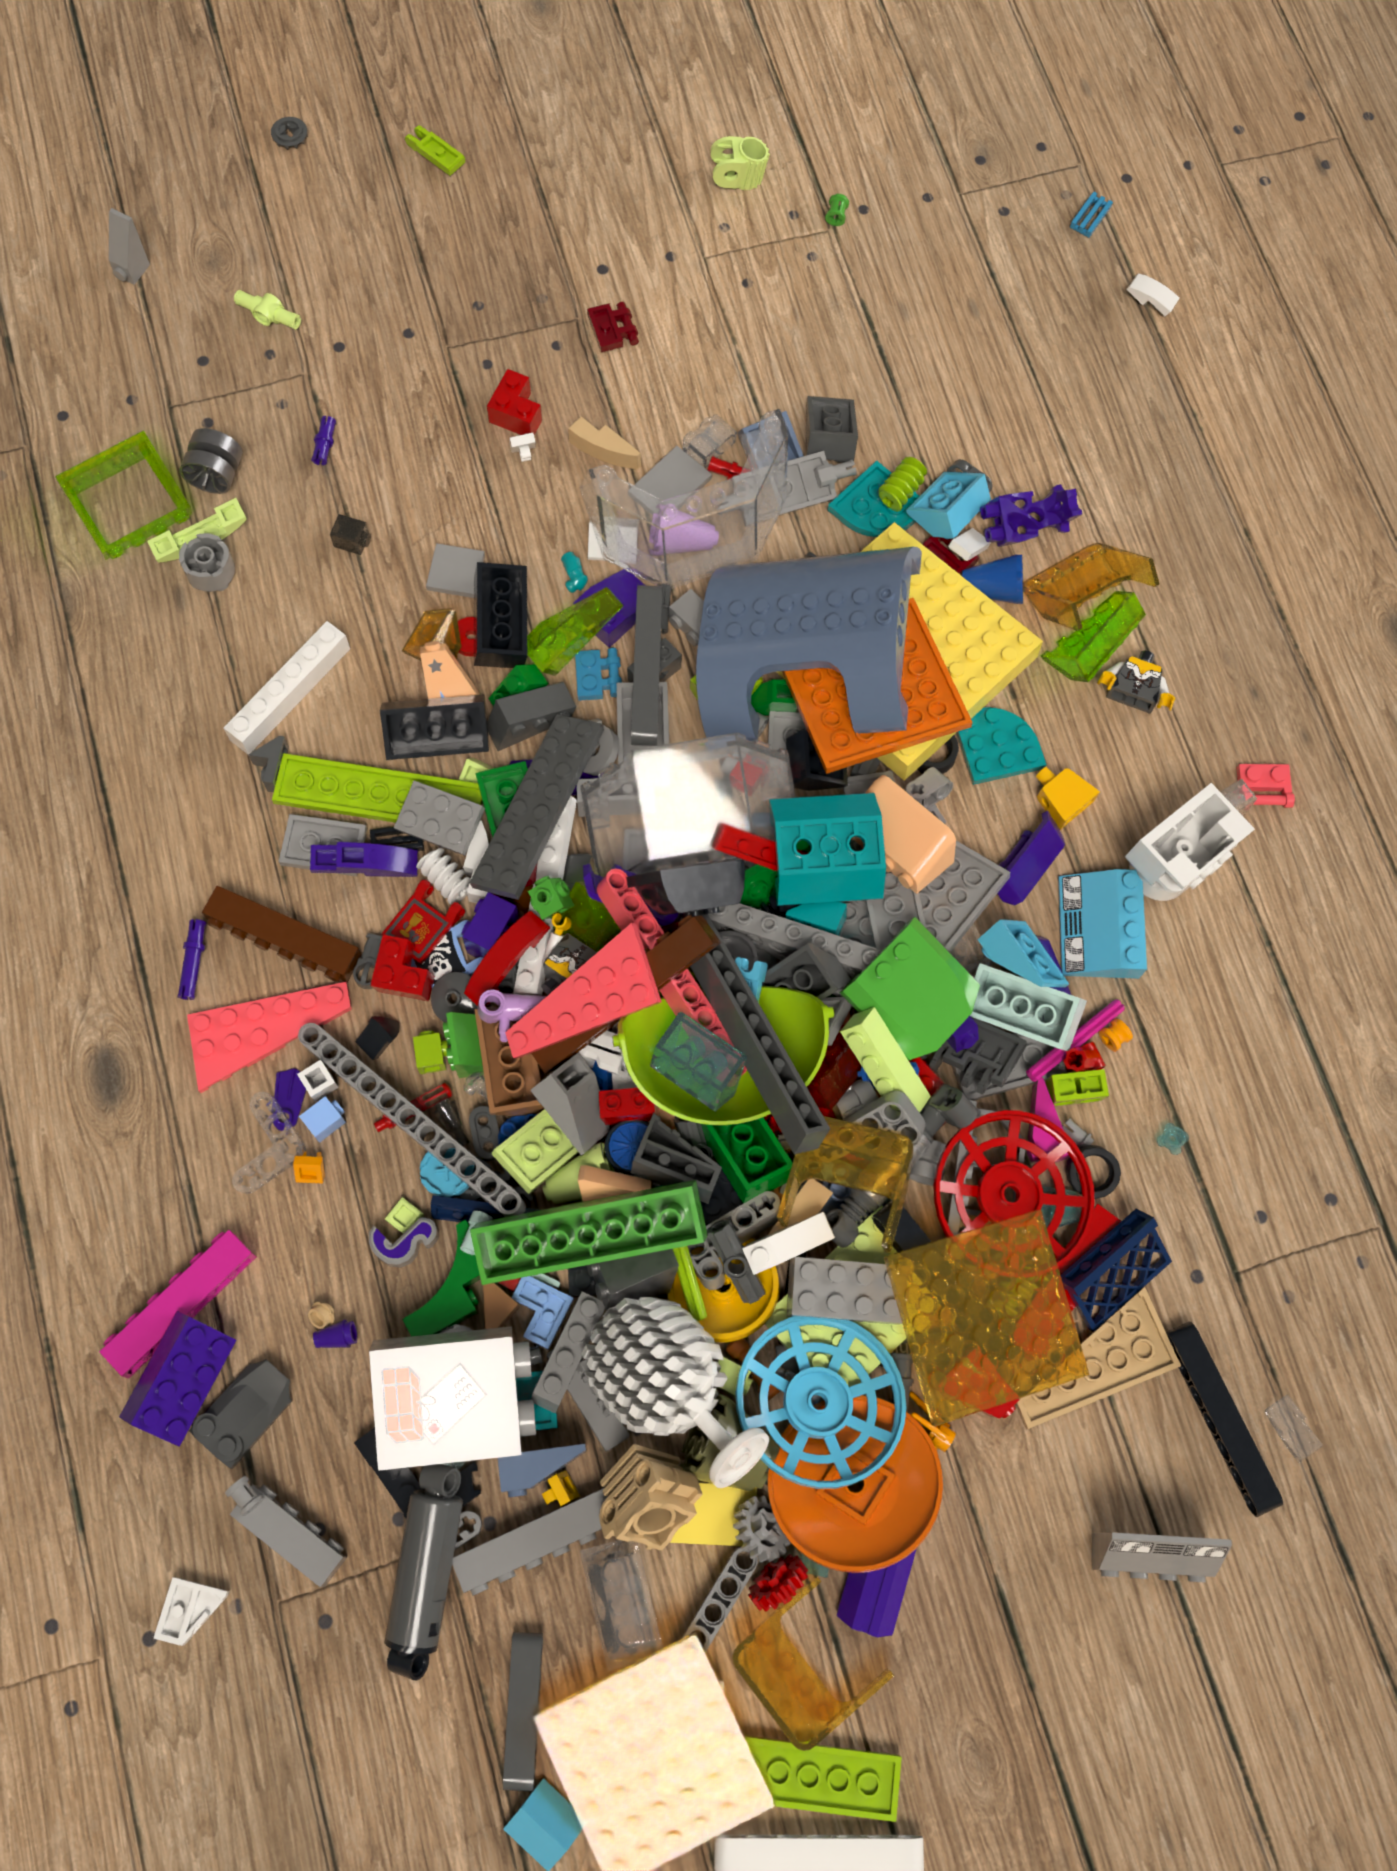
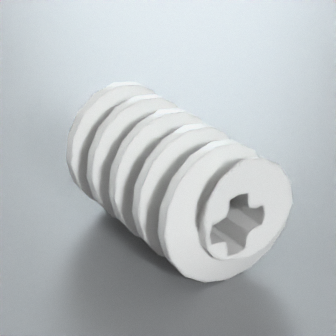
[416,847,471,905]

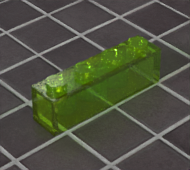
[1041,591,1146,682]

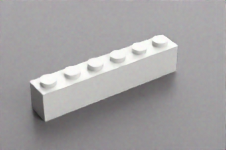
[224,621,350,755]

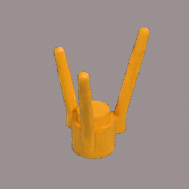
[909,1392,956,1452]

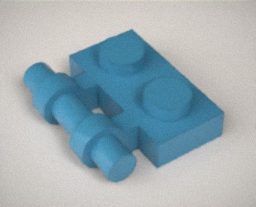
[575,648,622,701]

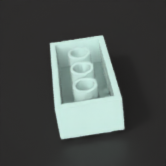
[970,963,1087,1051]

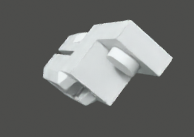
[578,1031,628,1078]

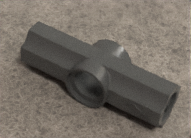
[707,1219,766,1304]

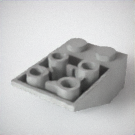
[530,1053,611,1156]

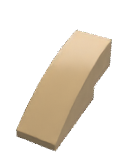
[568,417,641,469]

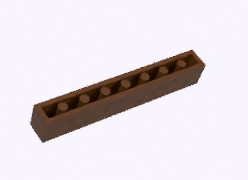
[531,915,722,1073]

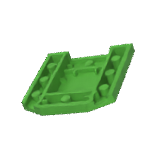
[839,917,980,1060]

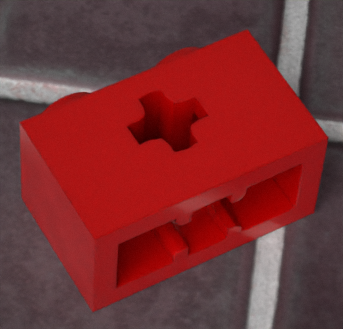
[599,1088,660,1125]

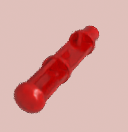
[373,1083,453,1133]

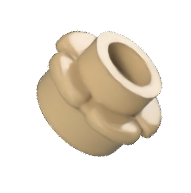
[308,1302,335,1329]

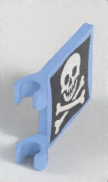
[411,920,483,989]

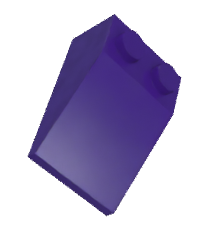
[573,568,646,648]

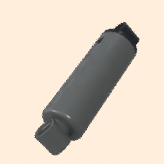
[384,1464,463,1681]

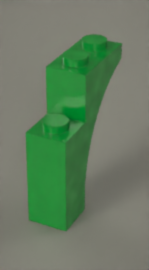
[402,1219,481,1337]

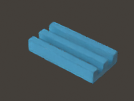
[1070,192,1113,238]

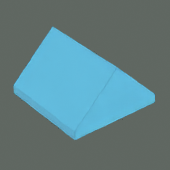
[503,1778,589,1871]

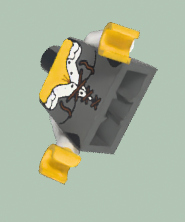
[1097,650,1175,714]
[541,913,597,995]

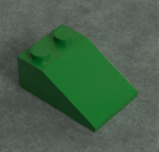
[475,761,528,838]

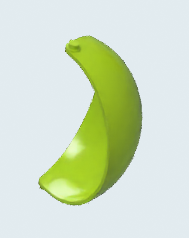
[612,986,834,1125]

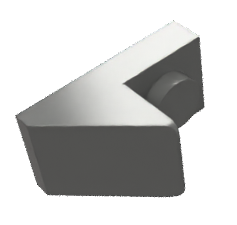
[249,736,289,792]

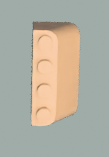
[850,775,956,894]

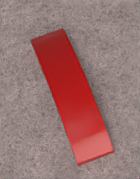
[464,910,551,1007]

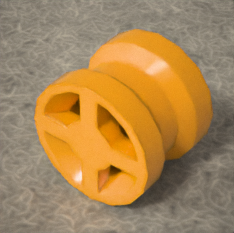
[1099,1018,1133,1052]

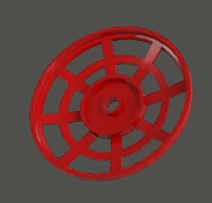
[933,1110,1095,1278]

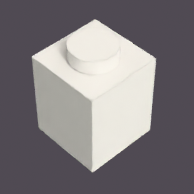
[297,1060,339,1102]

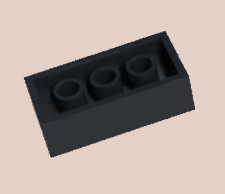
[474,562,527,668]
[380,694,489,760]

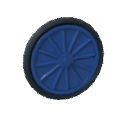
[604,1120,649,1176]

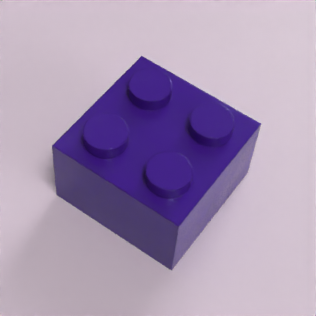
[461,892,519,958]

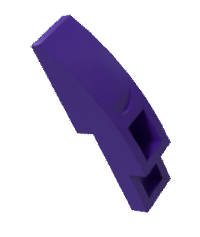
[310,842,418,877]

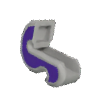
[369,1218,439,1268]

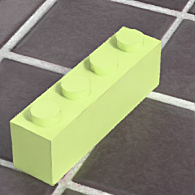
[840,1007,931,1113]

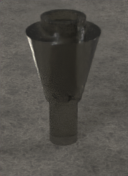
[432,1098,470,1146]

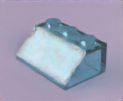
[650,1012,747,1112]

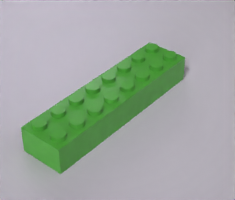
[470,1180,708,1285]

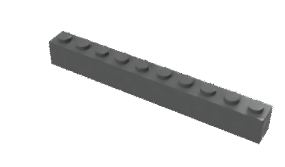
[676,912,830,1154]

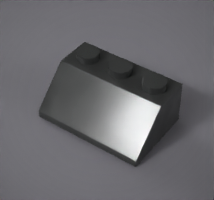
[762,942,851,1001]

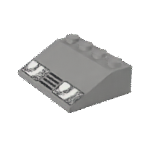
[1092,1532,1232,1583]

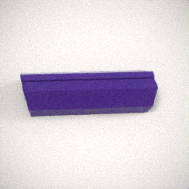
[836,1549,917,1638]

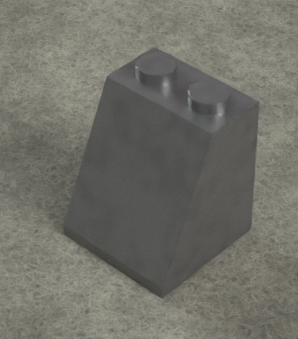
[587,1249,679,1310]

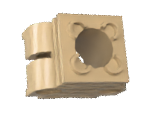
[599,1444,703,1551]

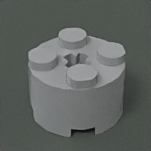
[179,533,235,592]

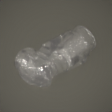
[463,1072,488,1101]

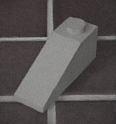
[109,208,150,285]

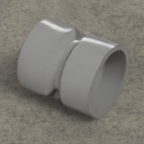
[906,1140,949,1186]

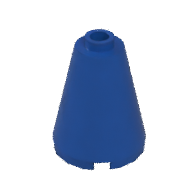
[961,554,1023,604]

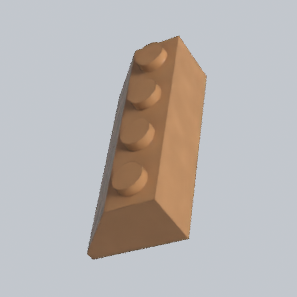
[474,1006,544,1116]

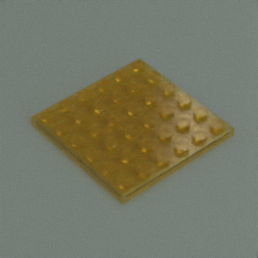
[884,1209,1089,1426]
[533,1632,776,1871]

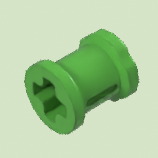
[825,194,849,226]

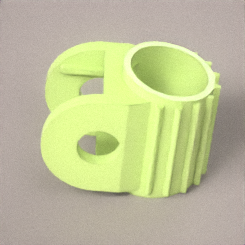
[710,136,770,190]

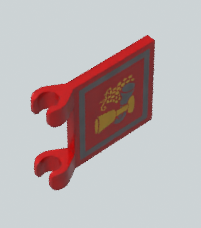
[381,879,466,965]

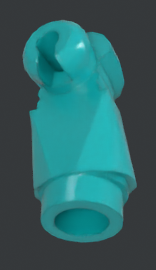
[561,552,588,593]

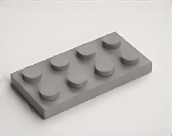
[952,1033,1067,1101]

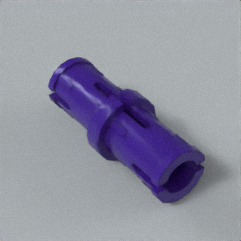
[311,416,336,466]

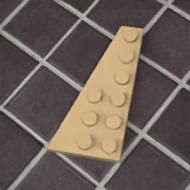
[1015,1287,1181,1430]

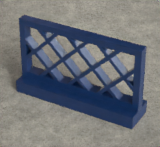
[1057,1208,1172,1332]

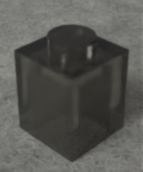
[330,514,371,555]

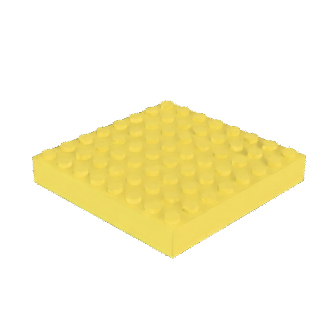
[777,522,1043,781]

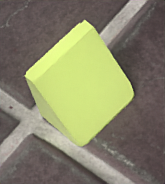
[459,758,494,783]

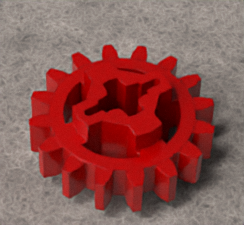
[748,1554,808,1612]

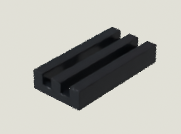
[370,827,425,851]

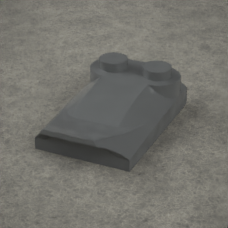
[189,1359,292,1469]

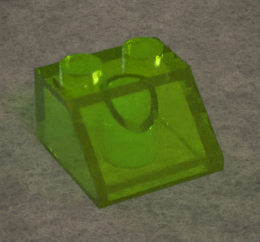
[553,881,621,952]

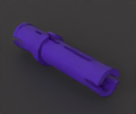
[177,919,207,1000]

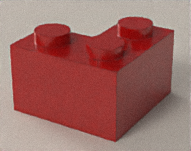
[487,369,542,435]
[370,935,435,1002]

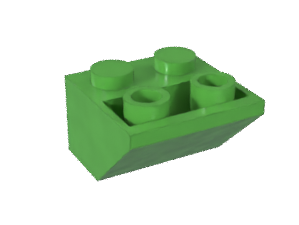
[443,1012,484,1078]

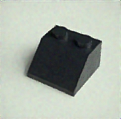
[786,729,848,791]

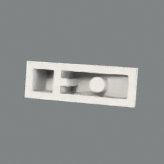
[742,1211,835,1275]

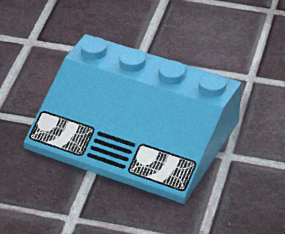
[1058,869,1147,979]

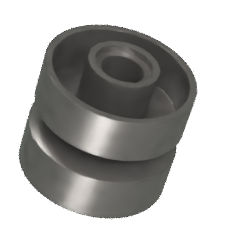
[179,428,243,494]

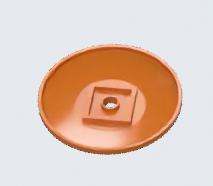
[768,1395,943,1573]

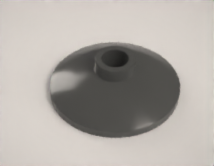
[431,972,478,1022]

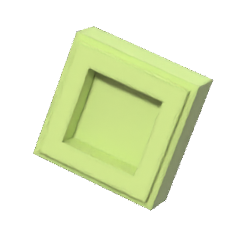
[385,1197,424,1234]

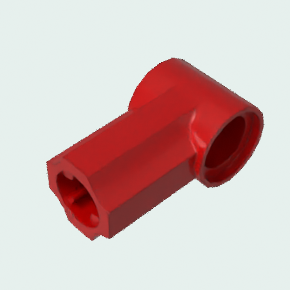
[1064,1042,1106,1072]

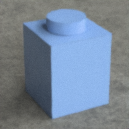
[299,1096,346,1143]

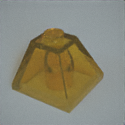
[401,608,462,661]

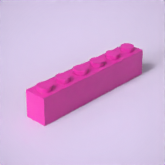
[99,1230,257,1379]

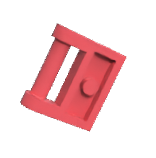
[1236,764,1295,808]

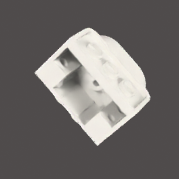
[1125,783,1255,901]

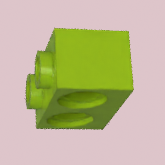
[1045,1069,1109,1106]

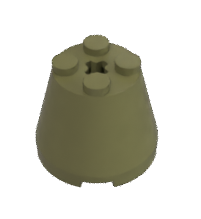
[680,1393,780,1491]

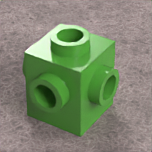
[528,876,575,920]

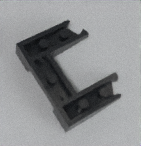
[354,1427,481,1518]

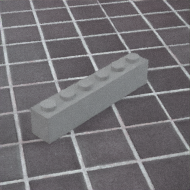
[452,1488,608,1596]

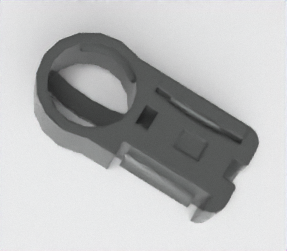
[353,933,382,989]

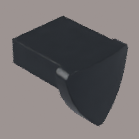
[355,1016,400,1060]

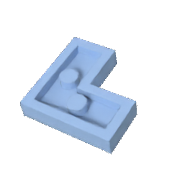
[511,1276,574,1350]

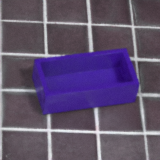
[119,1311,237,1447]

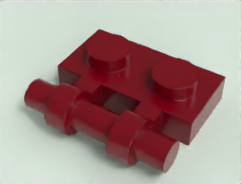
[587,302,639,352]

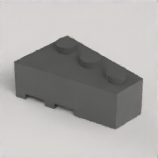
[487,682,576,751]
[631,1113,722,1204]

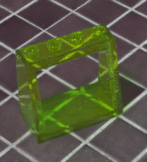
[55,430,192,560]

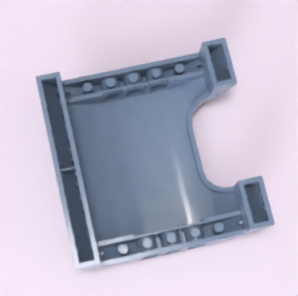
[696,547,922,744]

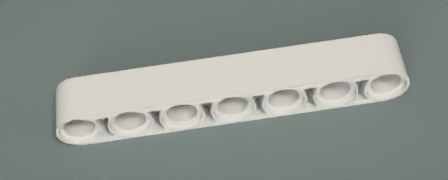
[714,1834,924,1871]

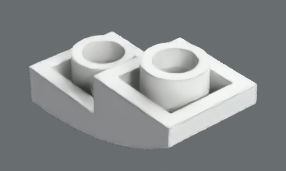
[1126,273,1179,316]

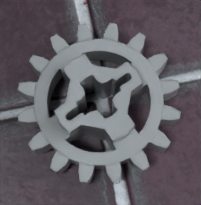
[733,1496,791,1563]

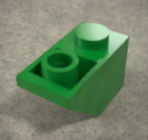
[488,664,549,706]
[751,679,797,716]

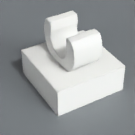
[509,433,535,462]

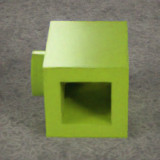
[413,1031,448,1074]

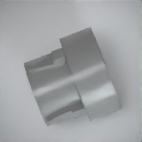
[830,1078,879,1132]

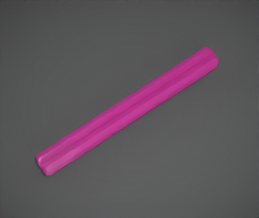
[1026,999,1125,1082]

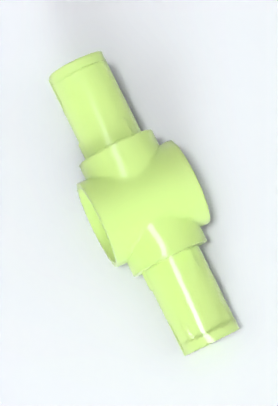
[234,290,301,330]

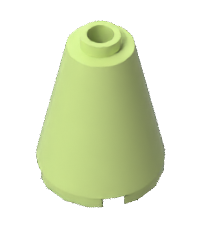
[543,1142,615,1204]

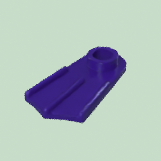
[272,1068,307,1131]

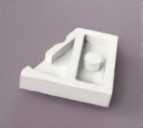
[154,1577,229,1646]

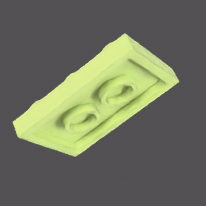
[492,1109,579,1194]

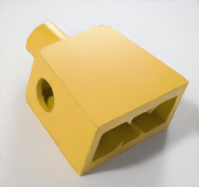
[1036,766,1100,830]

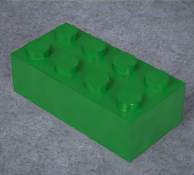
[701,1117,795,1204]

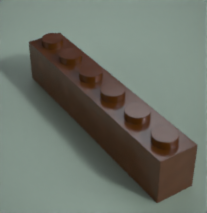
[202,886,362,983]

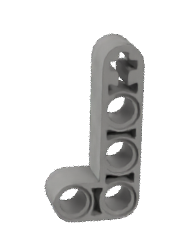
[814,1091,926,1163]
[688,1191,782,1290]

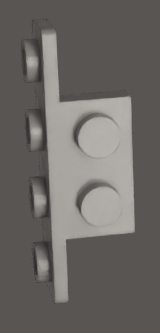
[547,1349,629,1452]

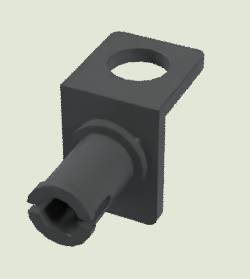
[563,853,592,900]

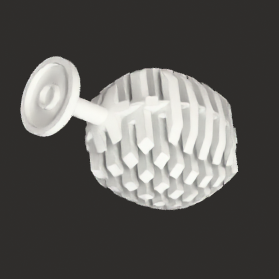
[582,1297,769,1488]

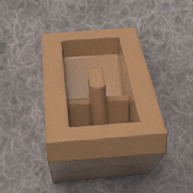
[483,1283,520,1329]

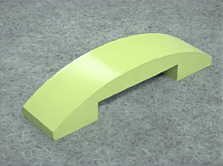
[147,498,247,563]

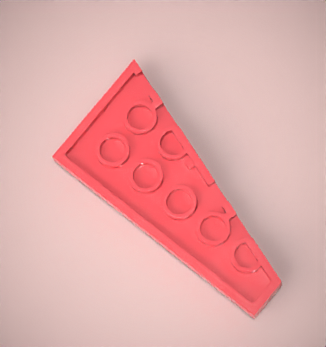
[505,923,661,1058]
[187,982,352,1093]

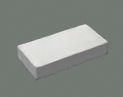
[948,528,991,561]

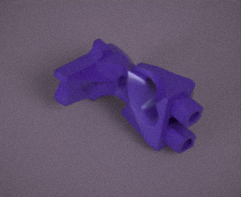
[980,484,1082,547]

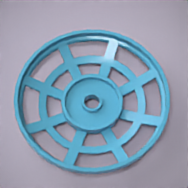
[735,1316,906,1489]

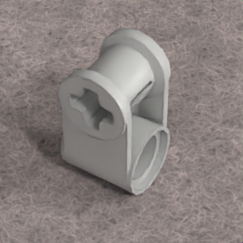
[906,767,953,809]

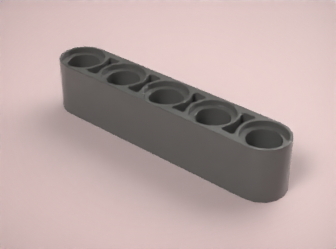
[503,1632,543,1791]

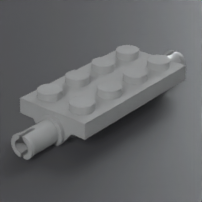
[715,451,857,525]

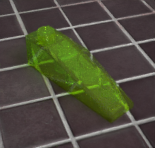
[527,587,624,676]

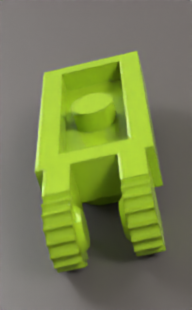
[405,125,465,176]

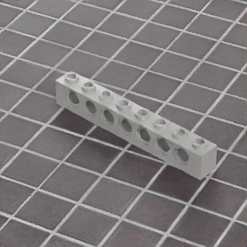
[679,903,882,979]

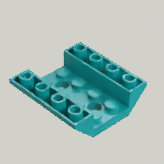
[769,793,886,906]

